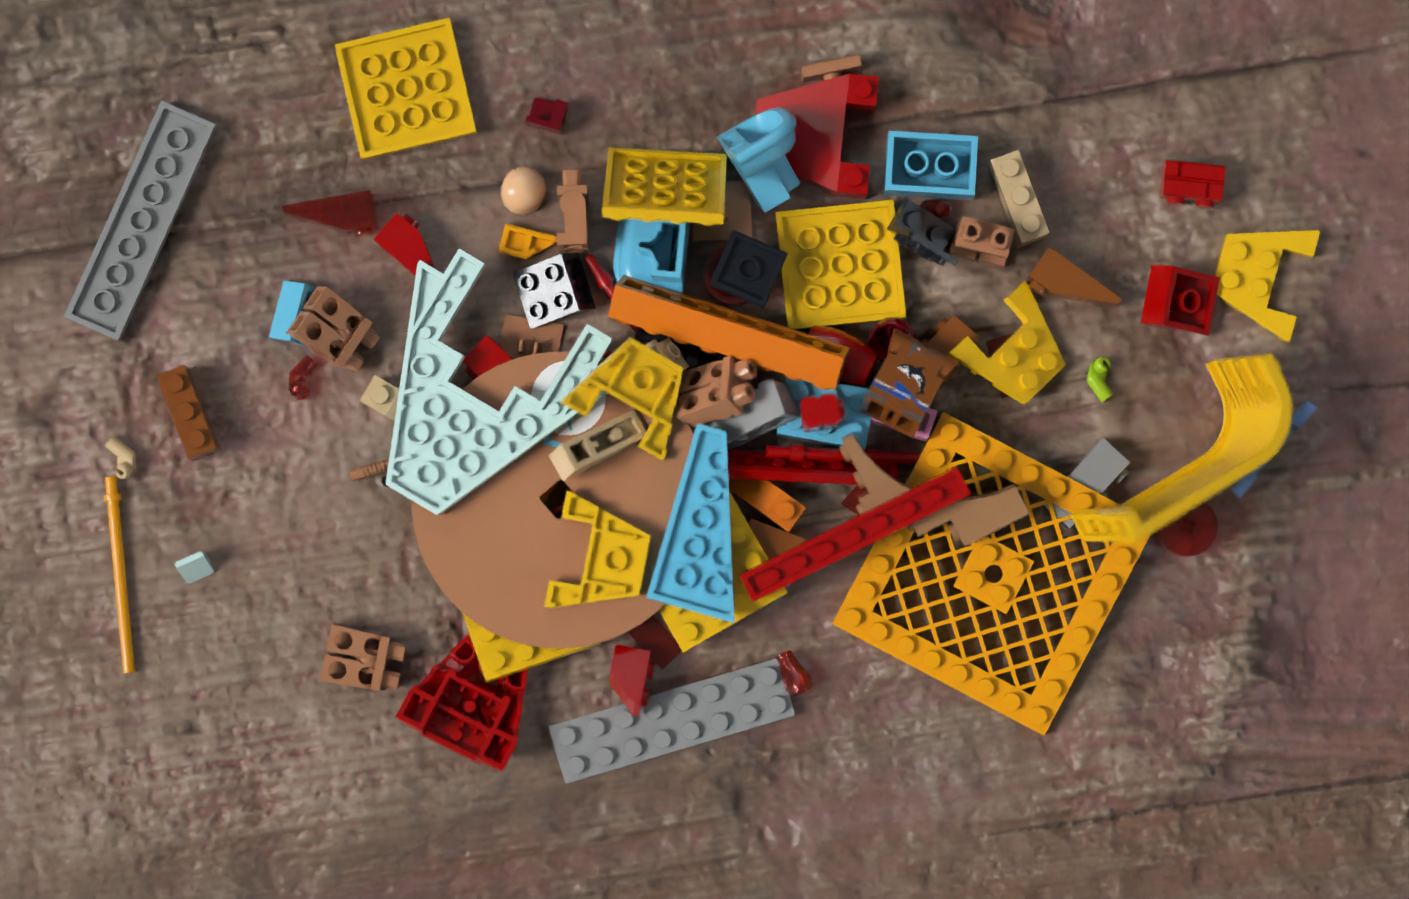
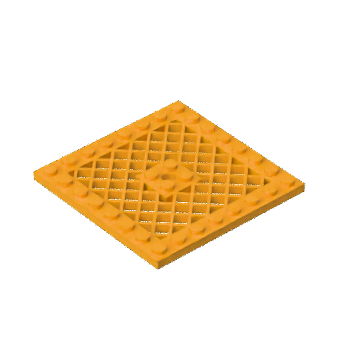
[832,412,1151,736]

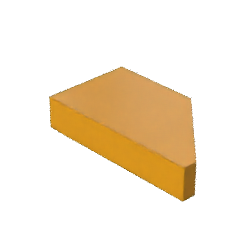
[498,223,557,260]

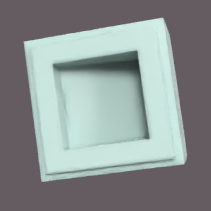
[175,551,214,584]

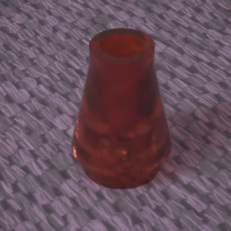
[775,650,813,697]

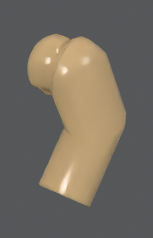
[105,436,136,479]

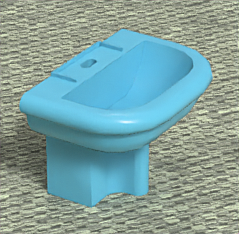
[717,107,800,213]
[613,219,690,294]

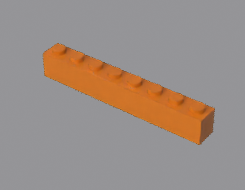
[608,275,850,390]

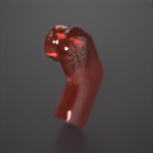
[919,198,952,218]
[288,355,318,400]

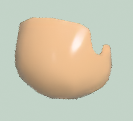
[501,166,547,215]

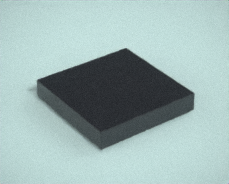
[709,230,788,309]

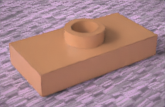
[801,55,862,83]

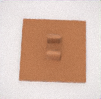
[692,181,752,242]
[500,314,564,359]

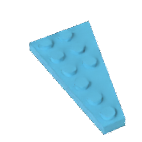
[646,423,734,623]

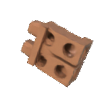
[557,170,589,254]
[949,216,1015,267]
[286,286,380,372]
[677,355,757,433]
[320,624,406,691]

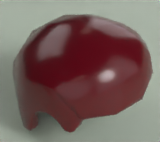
[868,317,917,363]

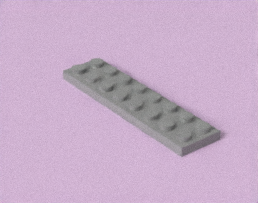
[64,101,217,342]
[548,658,795,784]

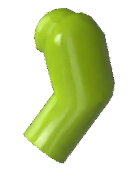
[1087,357,1113,403]

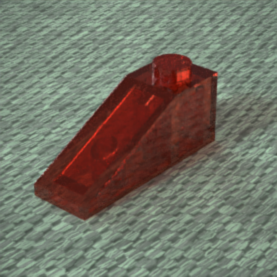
[282,190,379,237]

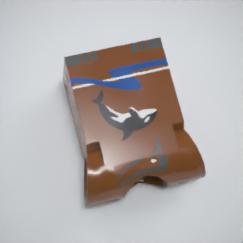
[860,328,961,438]

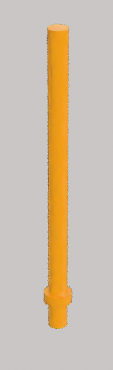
[103,476,135,674]

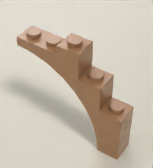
[839,432,1030,546]

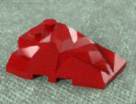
[395,633,529,772]

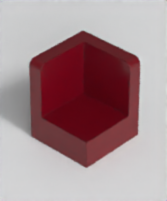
[525,97,569,135]

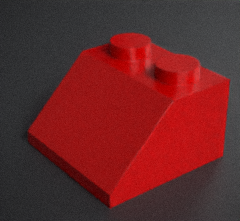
[1141,265,1220,336]

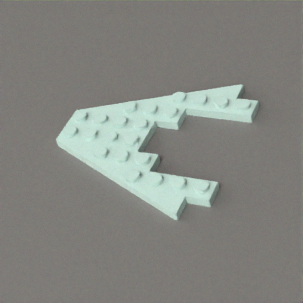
[385,249,614,516]

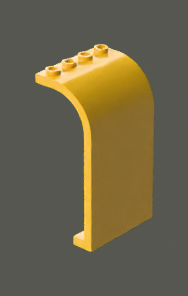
[1070,353,1292,542]

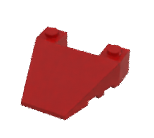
[755,74,879,199]

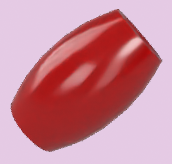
[808,325,879,385]

